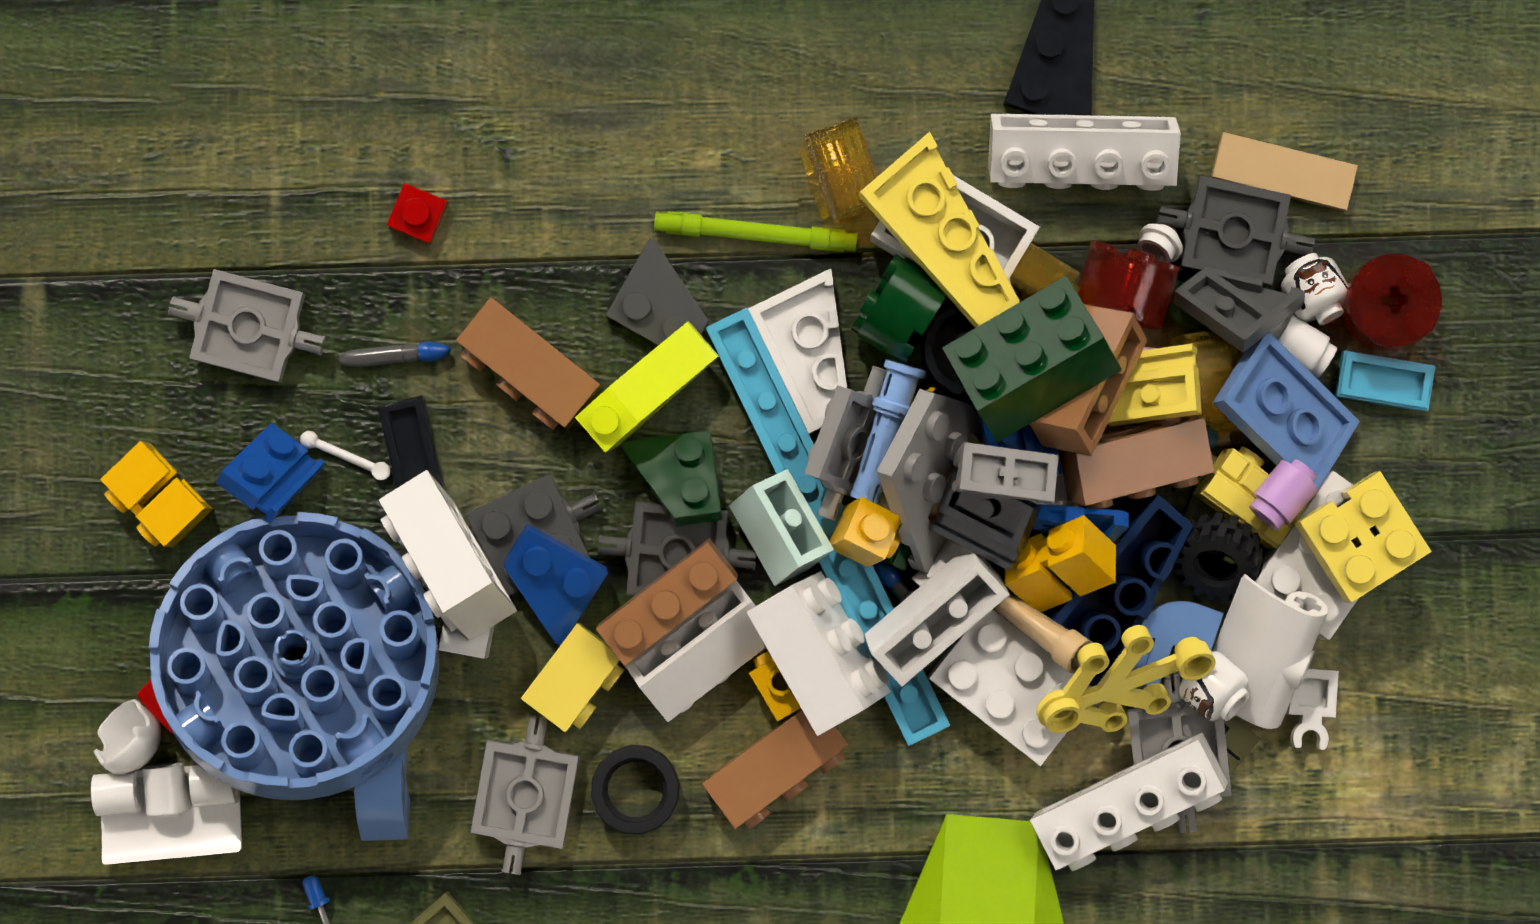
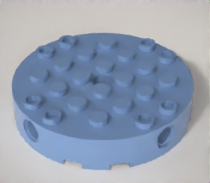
[149,512,440,800]

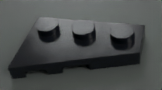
[1003,0,1094,116]

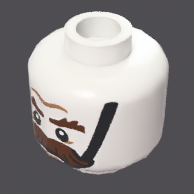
[1281,253,1351,325]
[1179,651,1250,721]

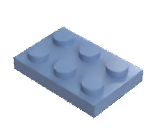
[1213,332,1360,490]

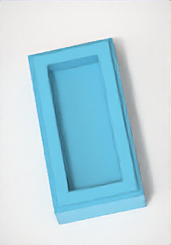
[1334,351,1435,412]

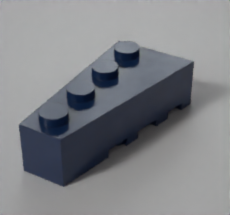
[1044,494,1193,687]

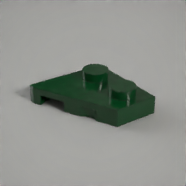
[622,430,722,526]

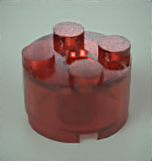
[1076,240,1180,330]
[1340,254,1442,351]

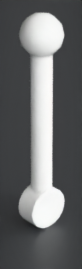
[300,431,391,480]

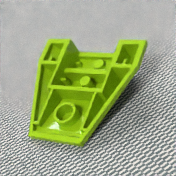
[899,813,1064,924]

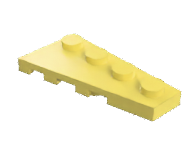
[858,132,1020,328]

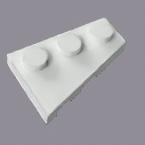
[748,269,847,434]

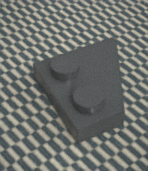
[606,238,709,346]
[1173,266,1305,353]

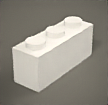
[864,548,1010,686]
[625,581,767,722]

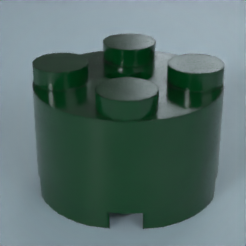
[851,254,948,365]

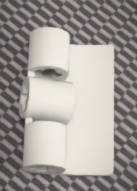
[1212,574,1328,729]
[91,763,242,865]

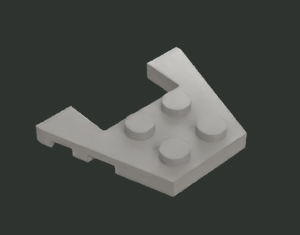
[876,389,984,574]

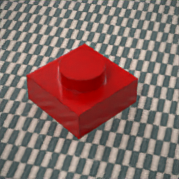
[387,183,449,245]

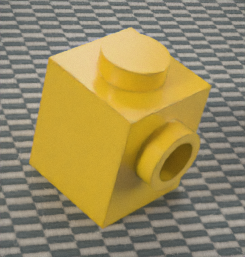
[830,497,901,567]
[749,651,801,722]

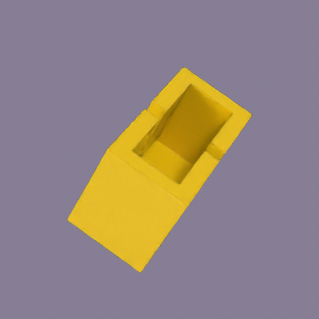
[100,441,213,547]
[1005,515,1116,612]

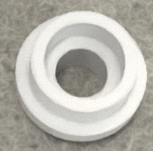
[1137,224,1183,267]

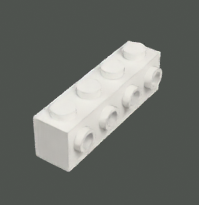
[988,114,1181,191]
[1030,733,1228,871]

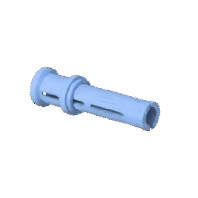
[850,359,926,505]

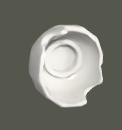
[94,699,162,775]

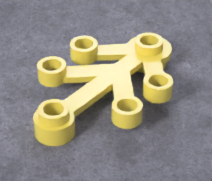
[1036,625,1216,733]

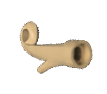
[993,593,1093,673]

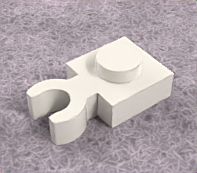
[1286,669,1339,750]

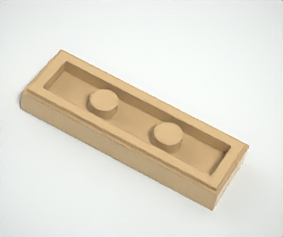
[1210,132,1358,212]

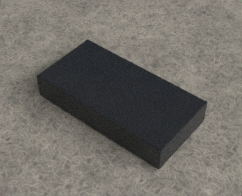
[377,395,444,488]

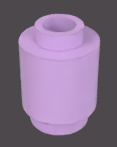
[1249,459,1318,531]

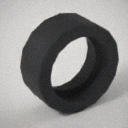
[591,745,680,835]

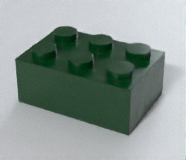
[942,276,1122,443]

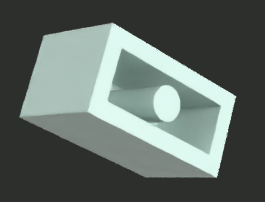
[729,469,834,586]

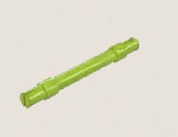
[654,211,858,252]

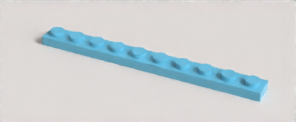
[705,308,950,746]

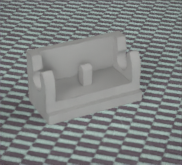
[952,442,1059,504]

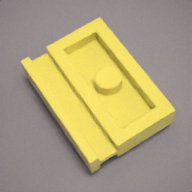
[1107,344,1202,426]

